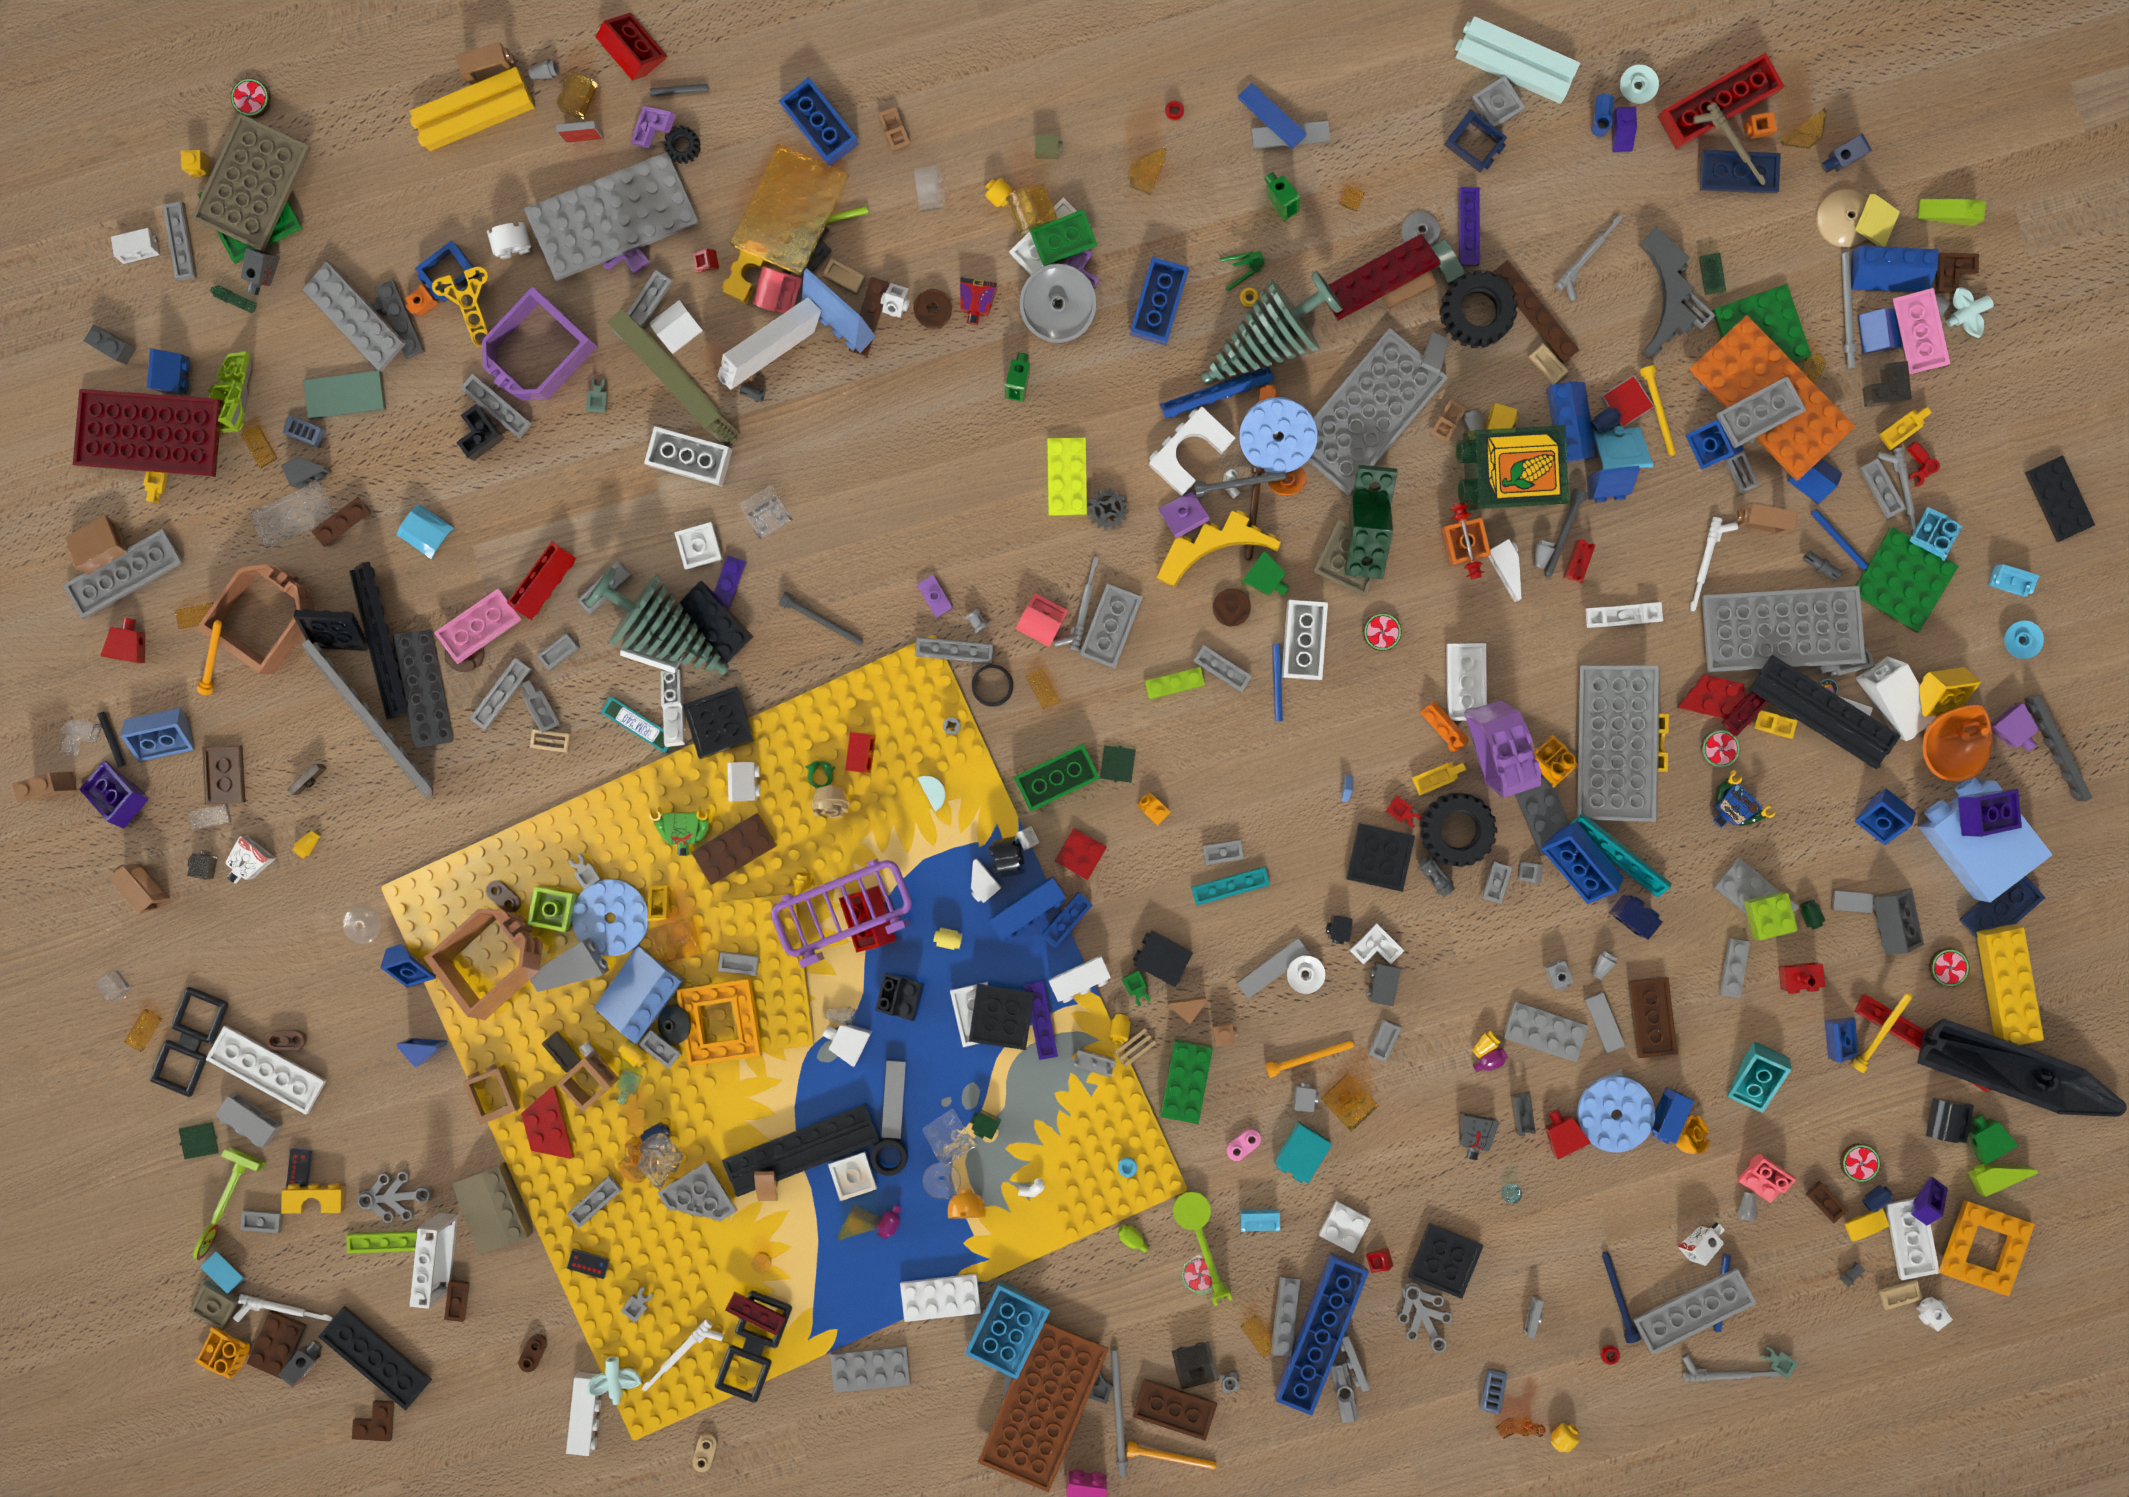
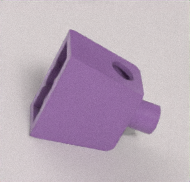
[1990,703,2038,751]

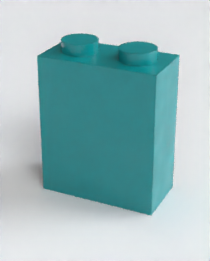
[1274,1121,1332,1184]

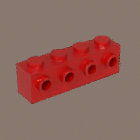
[507,541,577,620]

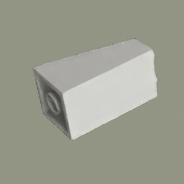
[1856,656,1936,741]

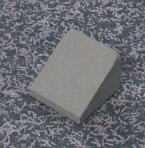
[1518,861,1543,884]

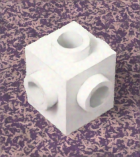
[881,283,910,318]
[1916,1297,1953,1332]

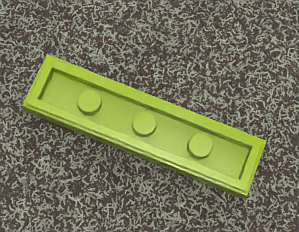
[346,1230,417,1254]

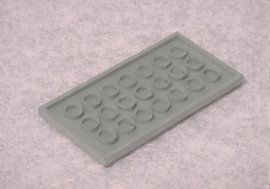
[524,152,699,281]
[1307,328,1449,496]
[1702,586,1866,673]
[1577,666,1660,822]

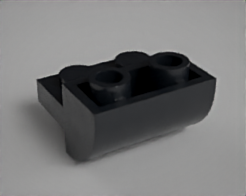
[875,973,925,1021]
[1926,1098,1974,1143]

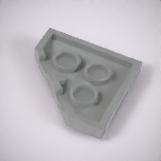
[657,1161,738,1221]

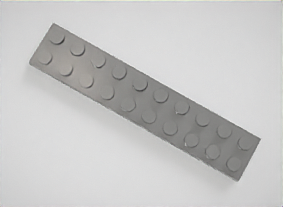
[302,639,433,800]

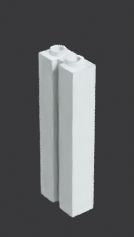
[717,297,822,390]

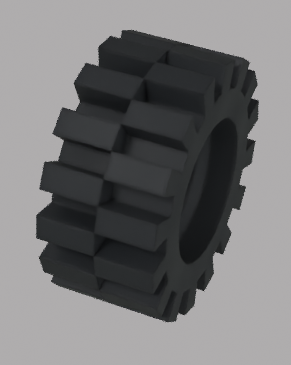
[664,125,701,164]

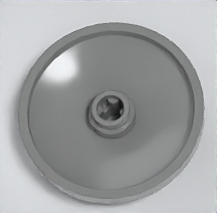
[1020,264,1097,343]

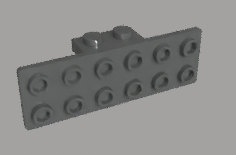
[393,630,453,748]

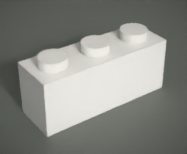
[1049,955,1111,1003]

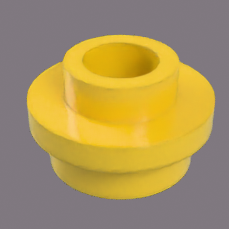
[1240,288,1259,308]

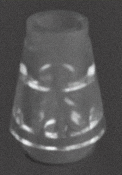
[826,1006,855,1025]

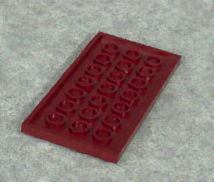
[72,389,223,477]

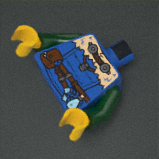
[1713,770,1776,828]

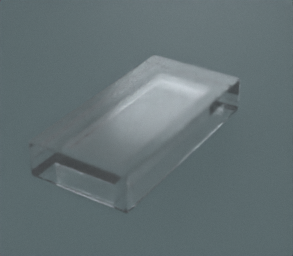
[188,803,232,831]

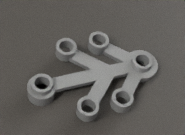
[357,1170,432,1223]
[1397,1282,1453,1353]

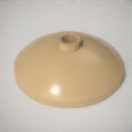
[1816,189,1868,248]

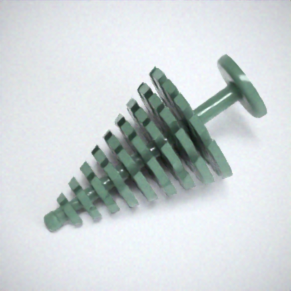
[1201,271,1343,384]
[585,566,729,675]

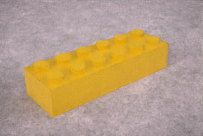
[1977,924,2044,1045]

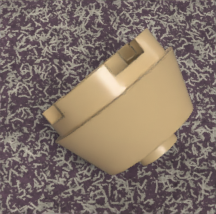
[811,785,850,818]

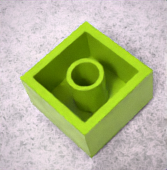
[527,885,578,932]
[1743,891,1798,940]

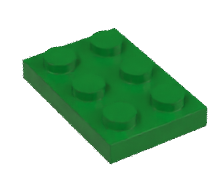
[1030,209,1098,267]

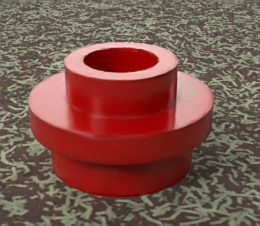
[1165,100,1184,121]
[1600,1345,1620,1365]

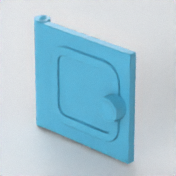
[1593,426,1653,470]

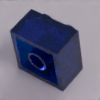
[1608,895,1663,940]

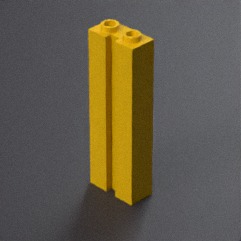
[410,67,535,151]

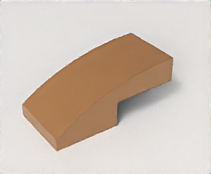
[878,107,910,151]
[1430,399,1467,442]
[754,1172,778,1201]

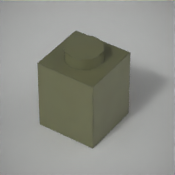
[1035,134,1063,159]

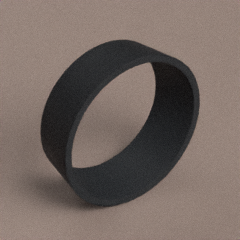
[972,665,1013,707]

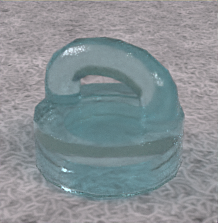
[1502,1184,1522,1204]

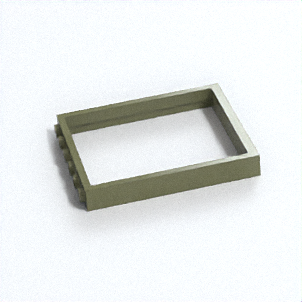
[608,309,739,446]

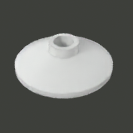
[1287,955,1325,994]

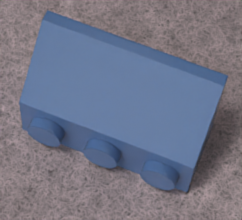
[120,708,195,762]

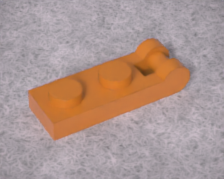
[1420,700,1469,752]

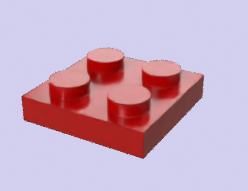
[1055,828,1107,880]

